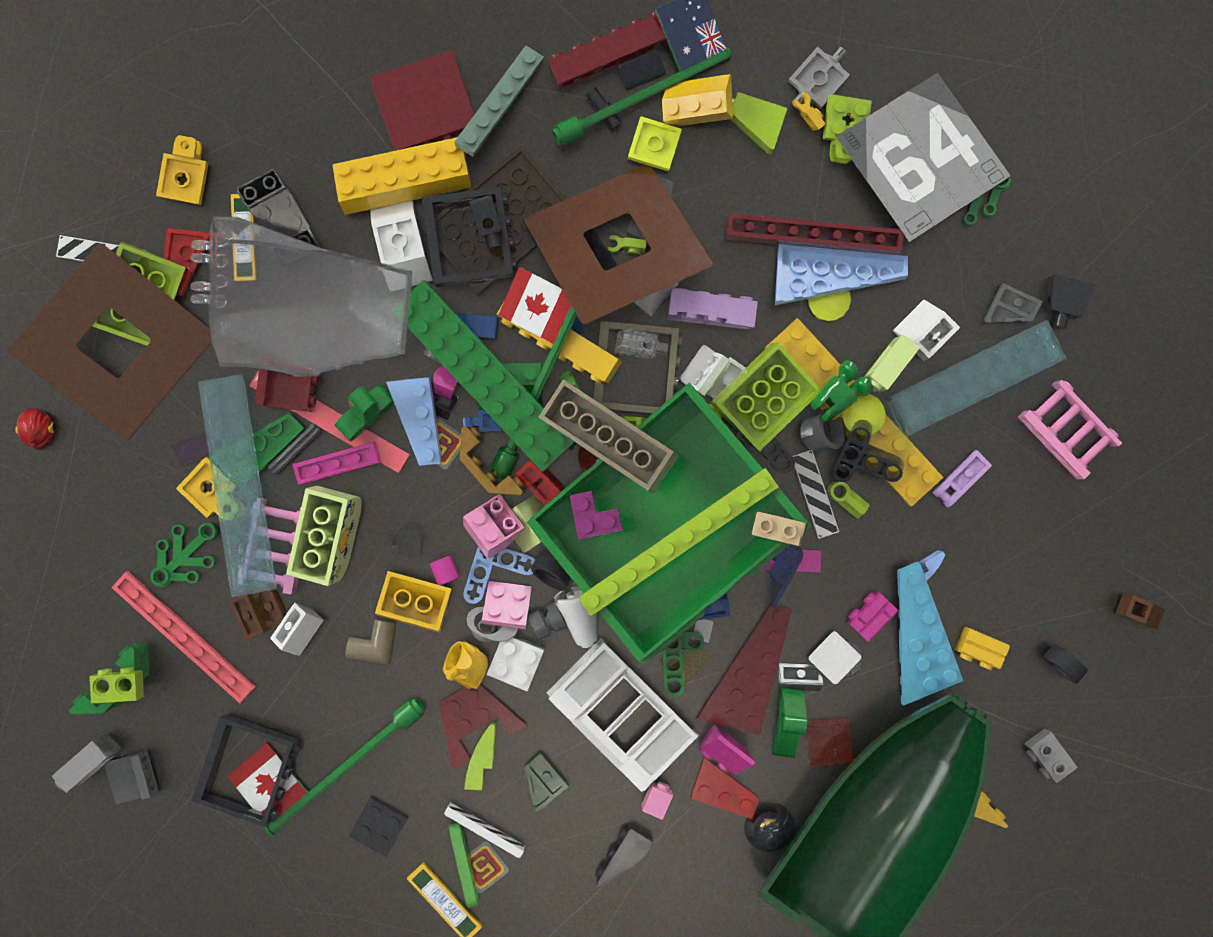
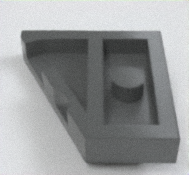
[983,283,1043,323]

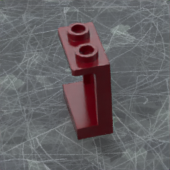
[255,361,319,412]

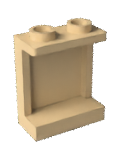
[752,512,806,546]

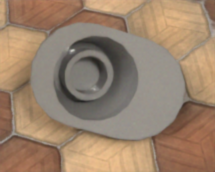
[466,607,518,642]

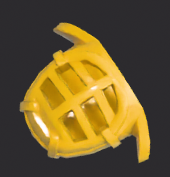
[442,641,488,689]

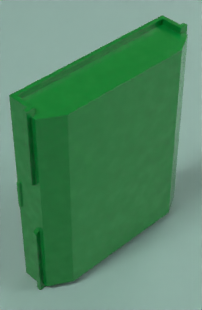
[526,382,812,664]

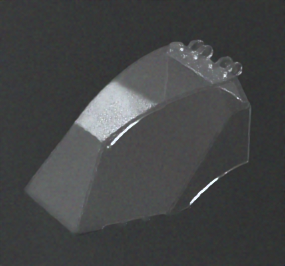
[191,216,412,377]

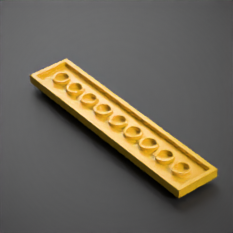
[765,318,944,507]

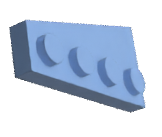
[386,377,442,466]

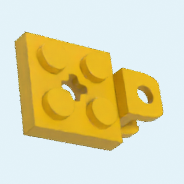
[156,135,209,205]
[176,457,245,521]

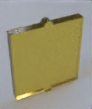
[659,638,710,685]

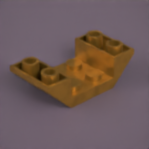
[460,425,525,495]

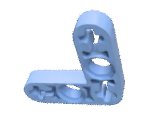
[463,547,536,604]

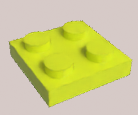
[628,117,682,172]

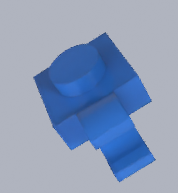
[463,410,501,433]

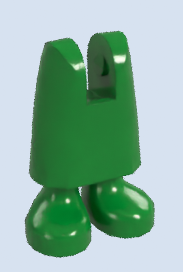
[810,361,873,421]

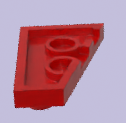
[163,228,212,296]

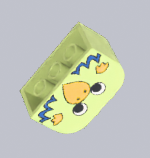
[286,486,362,586]

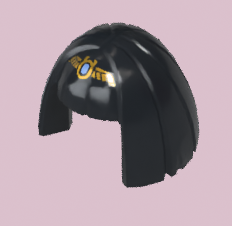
[744,804,795,852]

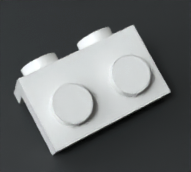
[679,345,729,396]

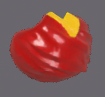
[16,408,54,450]

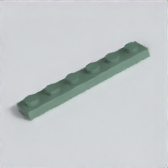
[455,46,544,157]

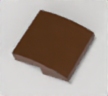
[229,582,286,640]

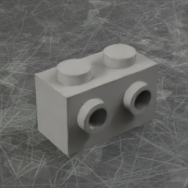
[1024,728,1078,783]

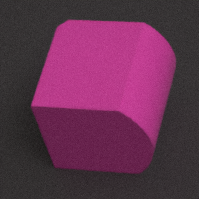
[432,366,459,400]
[429,555,460,585]

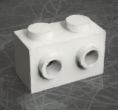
[270,602,324,656]

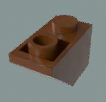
[1115,593,1165,629]

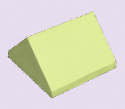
[511,495,544,553]

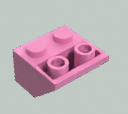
[463,494,525,559]

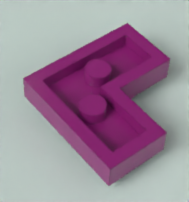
[570,491,624,540]

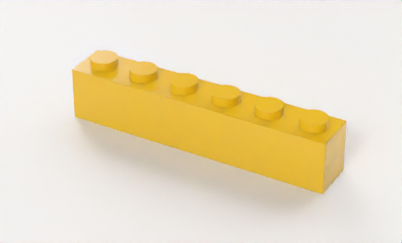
[497,302,623,384]

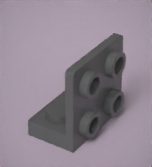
[104,750,159,804]

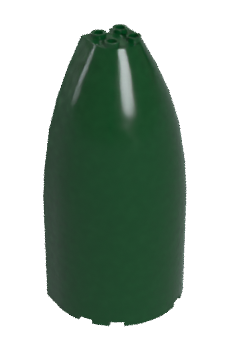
[758,694,991,937]

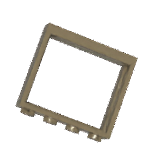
[594,321,682,415]

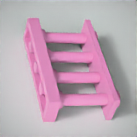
[1018,380,1122,479]
[238,498,301,595]

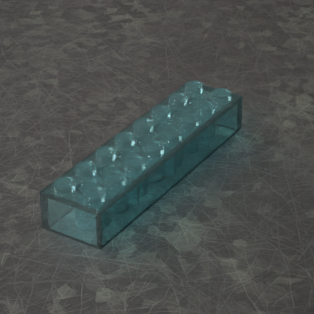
[885,320,1067,436]

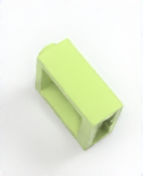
[864,334,920,393]

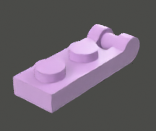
[932,450,992,508]

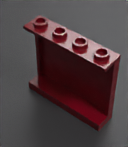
[369,50,474,151]

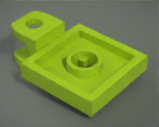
[823,94,872,164]

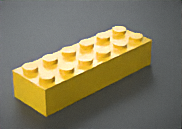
[333,137,472,215]

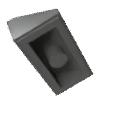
[778,663,823,691]

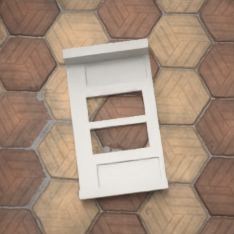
[546,637,699,792]

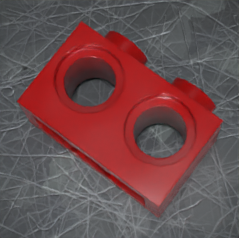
[515,459,565,505]

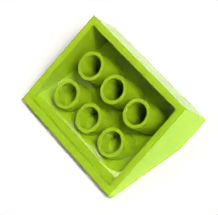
[92,242,186,346]
[710,342,821,451]

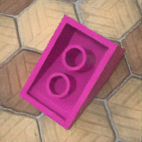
[699,723,755,774]

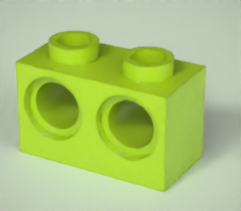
[90,667,144,703]

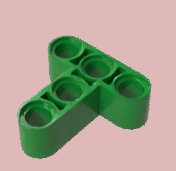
[334,384,394,442]
[660,631,704,697]
[772,687,807,758]

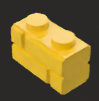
[955,627,1010,671]

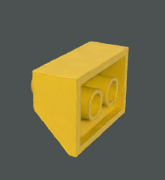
[662,74,733,127]
[375,571,451,633]

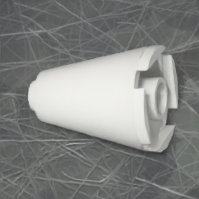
[554,586,598,648]

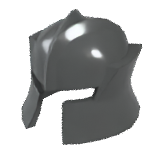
[799,408,845,455]

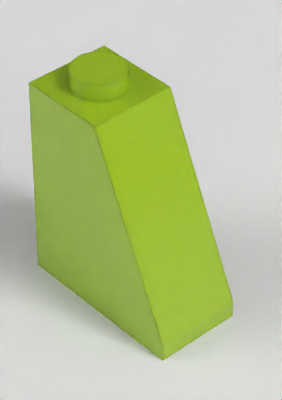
[730,92,787,155]

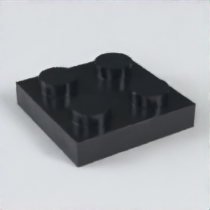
[349,796,409,857]

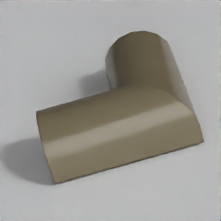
[345,619,397,665]

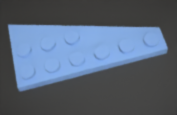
[775,244,908,305]

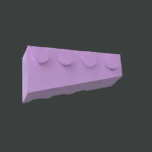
[667,288,758,330]

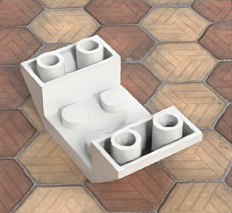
[370,200,433,292]

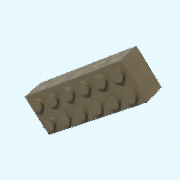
[539,380,679,494]

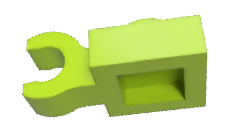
[608,235,646,255]

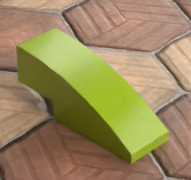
[465,721,496,790]

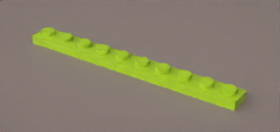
[578,468,779,616]

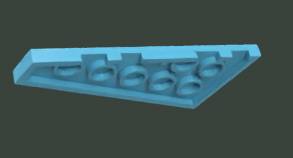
[897,562,963,705]

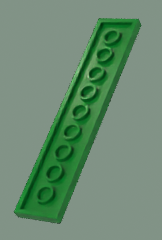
[392,280,575,472]

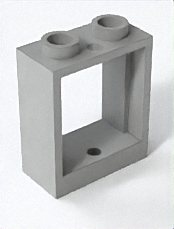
[52,733,122,793]

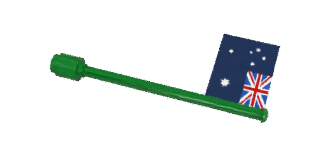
[552,0,732,145]

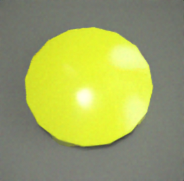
[808,291,851,321]
[842,394,886,436]

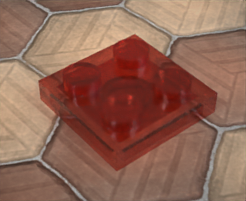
[805,717,853,766]

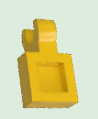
[792,92,825,131]

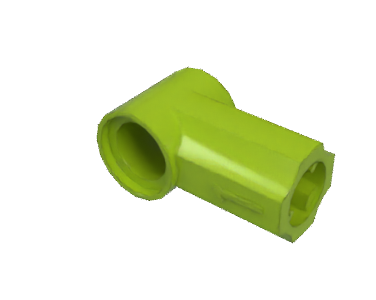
[827,481,870,519]

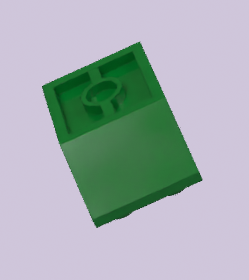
[69,642,149,714]

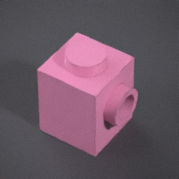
[641,781,673,820]

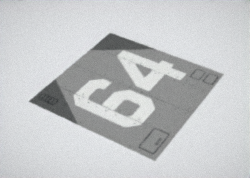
[836,73,1010,242]

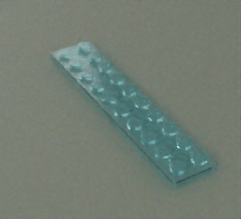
[198,374,277,597]

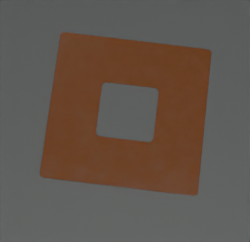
[524,165,713,324]
[8,243,216,440]

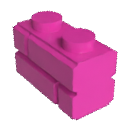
[847,591,898,642]

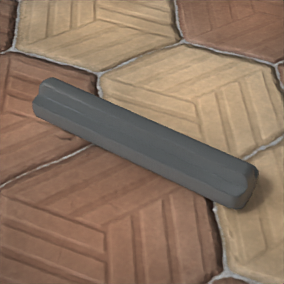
[268,423,320,475]

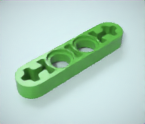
[449,823,479,908]

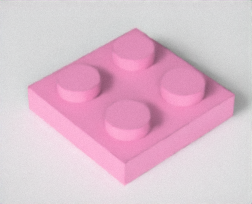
[482,581,532,629]

